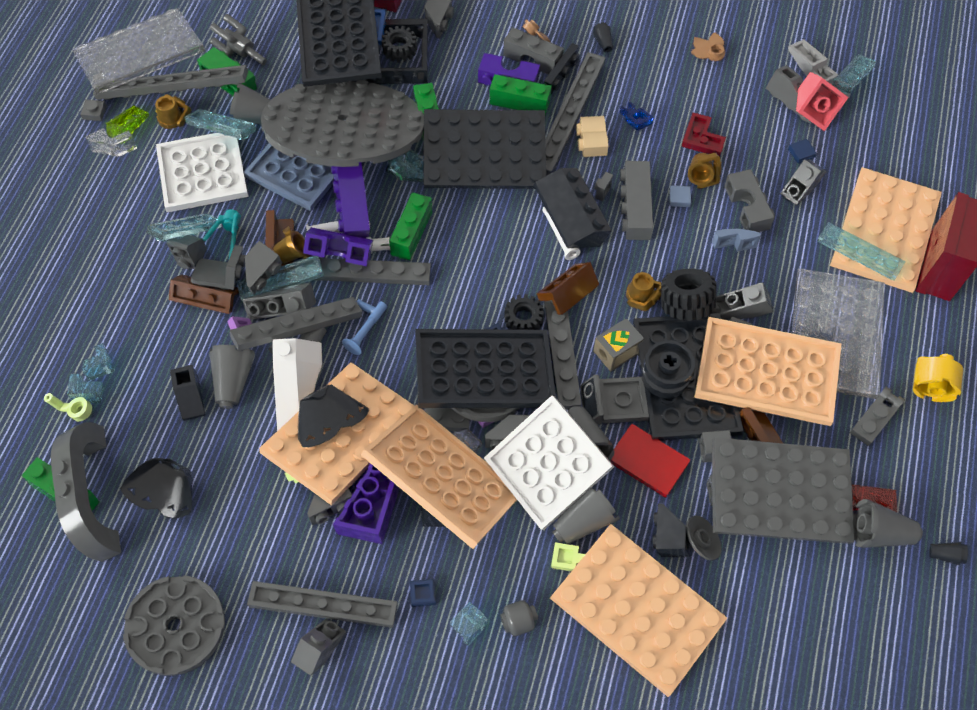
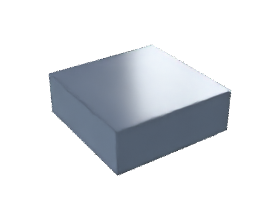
[669,186,691,207]

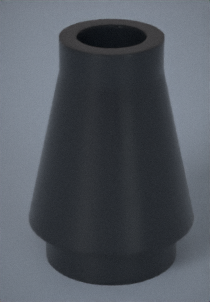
[593,22,614,52]
[929,542,968,566]

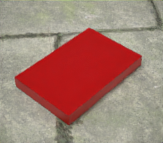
[610,424,691,498]

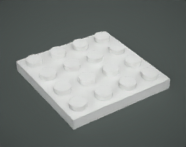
[156,129,248,212]
[484,396,614,530]

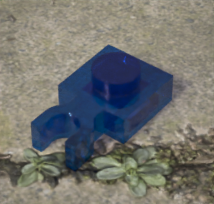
[620,102,653,131]

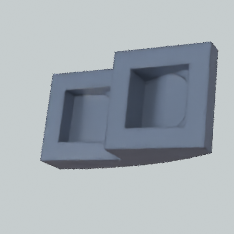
[712,229,761,252]

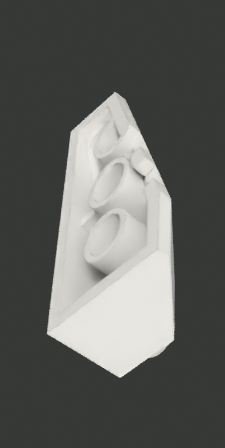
[273,338,322,431]

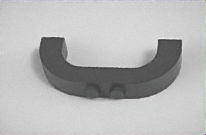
[51,422,121,562]

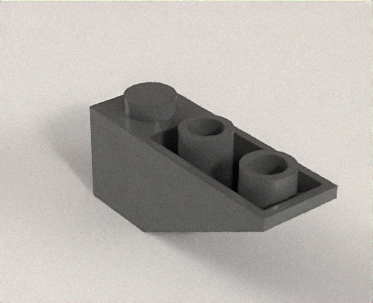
[766,65,812,124]
[709,282,773,320]
[243,283,316,320]

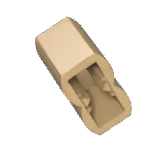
[576,116,608,157]

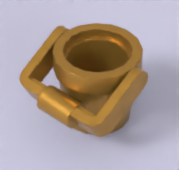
[155,94,191,129]
[687,153,721,188]
[273,226,310,264]
[626,272,661,311]

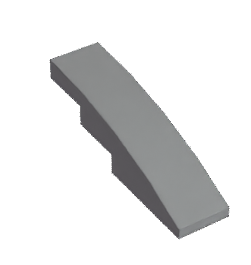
[788,39,851,99]

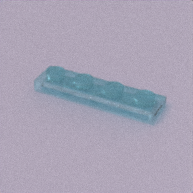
[185,109,257,140]
[146,213,221,242]
[817,222,906,281]
[237,256,324,302]

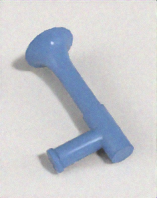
[342,299,387,355]

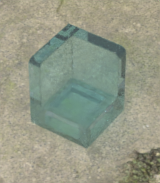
[82,343,115,381]
[67,374,104,403]
[450,602,488,646]

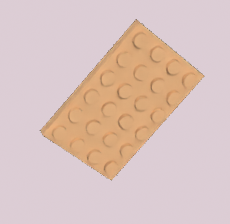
[830,167,942,293]
[694,317,842,426]
[259,363,414,505]
[361,404,517,549]
[550,524,727,697]

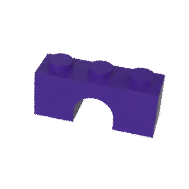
[478,53,540,86]
[303,227,373,266]

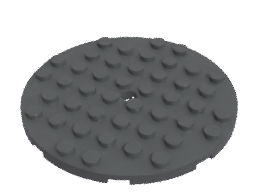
[261,80,424,167]

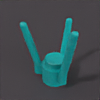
[203,209,241,258]

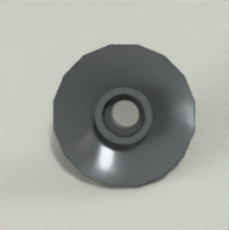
[686,515,721,561]

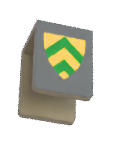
[593,319,643,372]

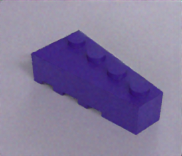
[331,162,370,238]
[333,463,400,545]

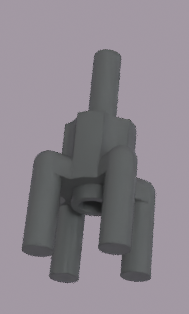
[210,14,267,66]

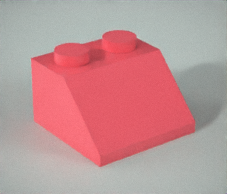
[796,72,849,131]

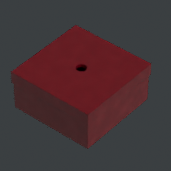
[915,192,977,301]

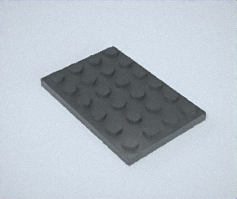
[712,438,854,544]

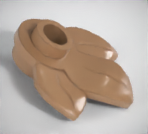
[522,19,551,43]
[691,32,725,61]

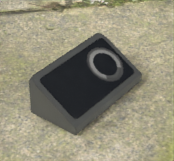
[580,374,604,425]

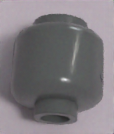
[500,600,538,637]

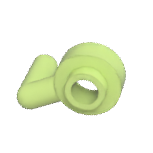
[44,393,92,422]

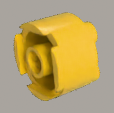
[913,354,963,402]

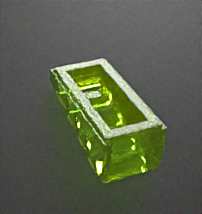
[106,105,149,143]

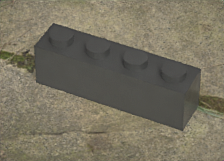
[620,161,653,240]

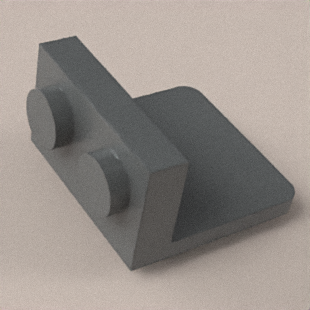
[191,245,246,290]

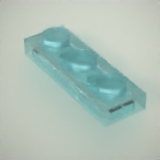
[832,54,876,94]

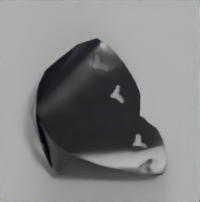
[297,384,369,447]
[120,458,192,518]

